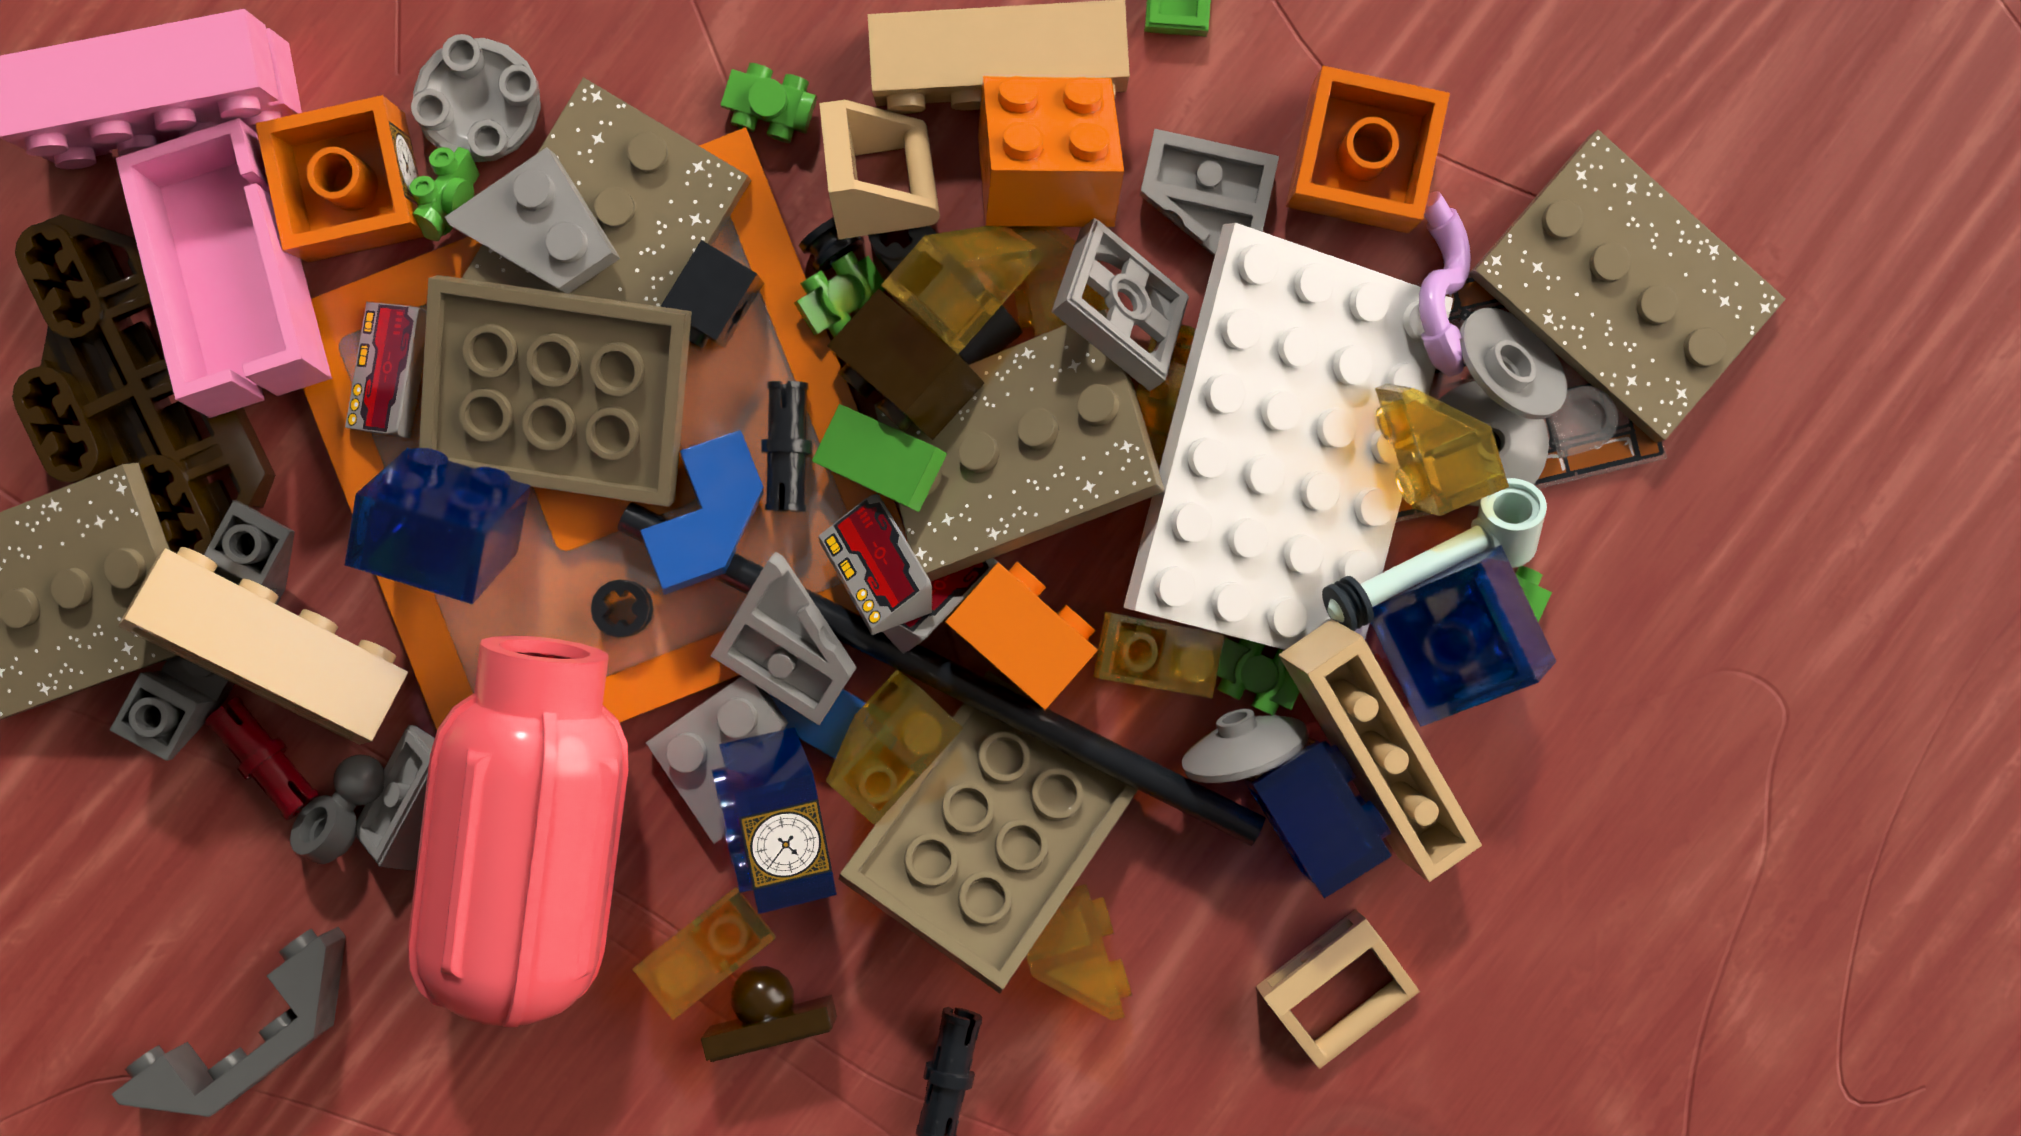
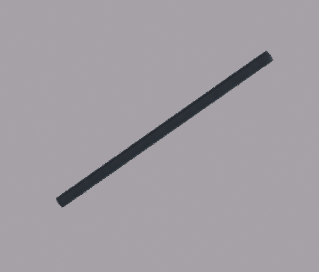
[617,502,1266,846]

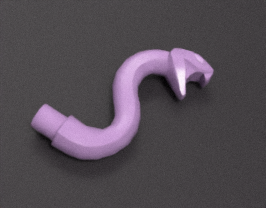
[1419,191,1471,377]

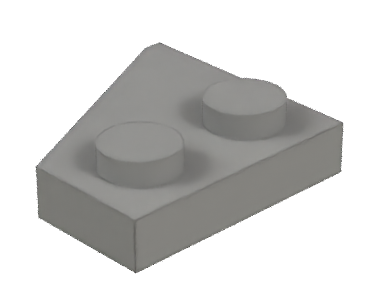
[1140,129,1279,256]
[445,147,620,294]
[711,552,857,725]
[645,676,788,844]

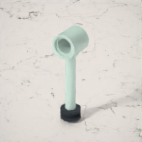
[1322,478,1547,631]

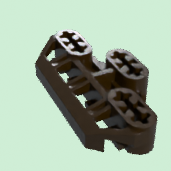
[12,214,276,555]

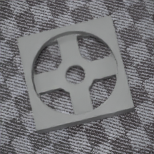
[1051,218,1189,391]

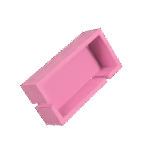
[0,9,302,169]
[116,118,332,418]

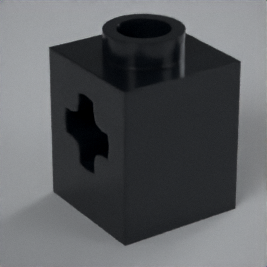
[660,240,764,349]

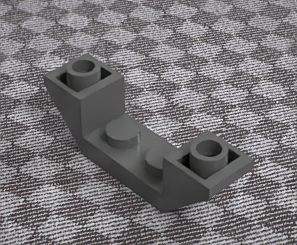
[110,500,295,761]
[111,927,346,1117]

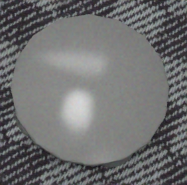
[411,34,541,162]

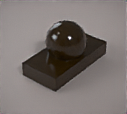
[701,966,837,1062]

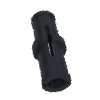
[761,381,812,512]
[915,1007,983,1136]

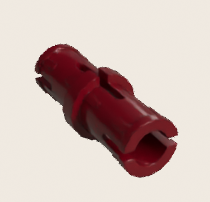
[205,697,320,821]

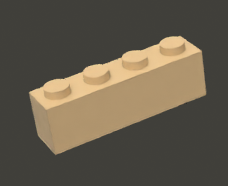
[868,0,1130,114]
[118,547,408,745]
[1279,619,1482,882]

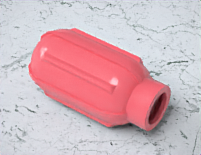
[407,636,628,1027]

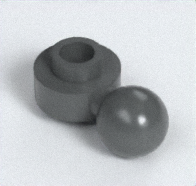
[290,754,384,864]

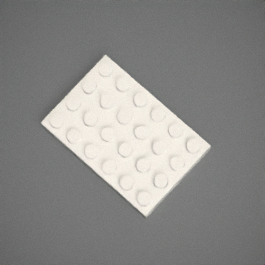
[1123,223,1454,650]

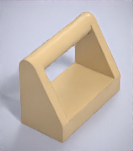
[819,99,940,239]
[1256,909,1420,1069]

